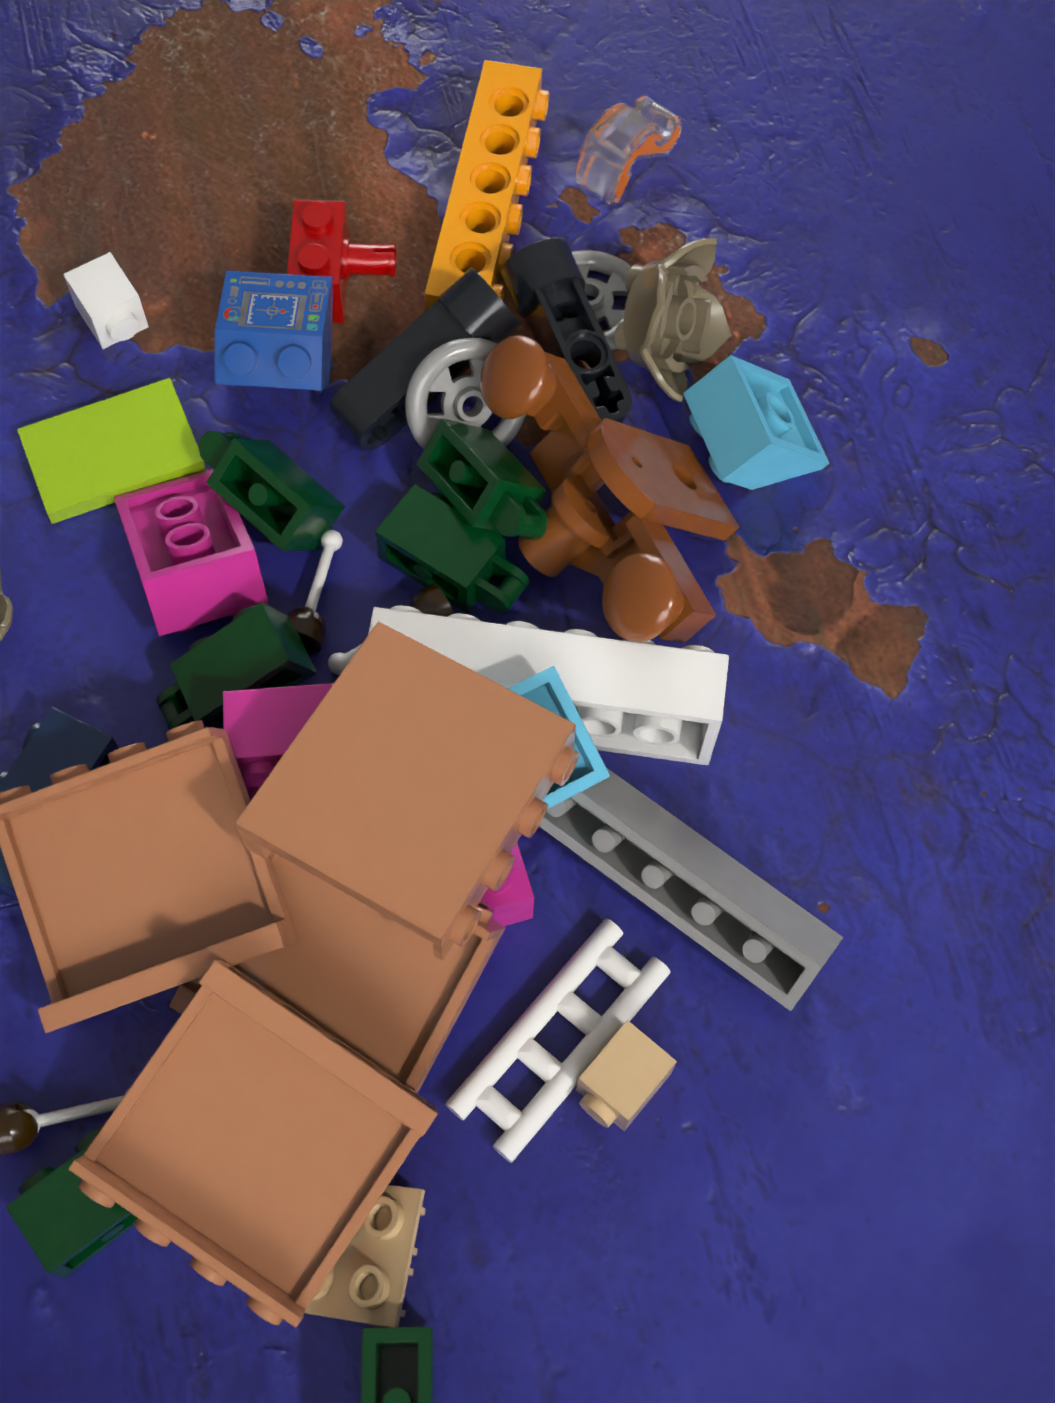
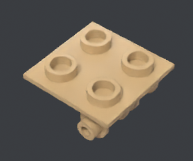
[304,1185,426,1328]

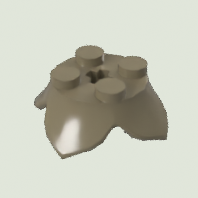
[615,238,732,402]

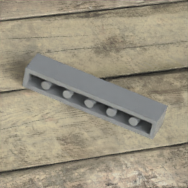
[539,768,844,1011]

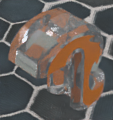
[575,96,682,205]

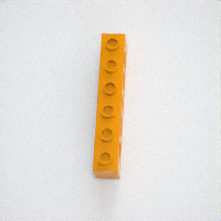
[425,60,549,311]

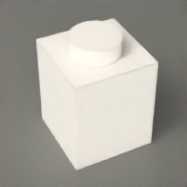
[63,252,149,349]

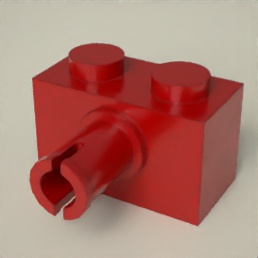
[287,200,397,323]

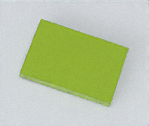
[17,378,207,524]

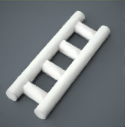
[445,918,671,1163]

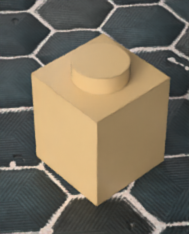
[576,1020,677,1131]

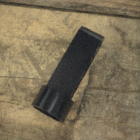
[501,238,632,423]
[330,267,521,451]

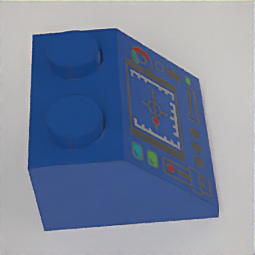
[215,270,333,391]

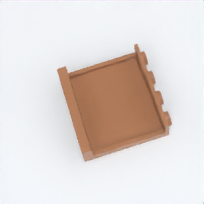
[235,621,580,960]
[0,721,299,1034]
[169,852,506,1094]
[69,960,438,1328]

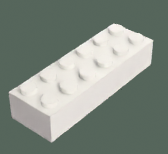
[368,605,729,765]

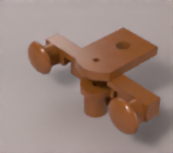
[480,335,739,643]

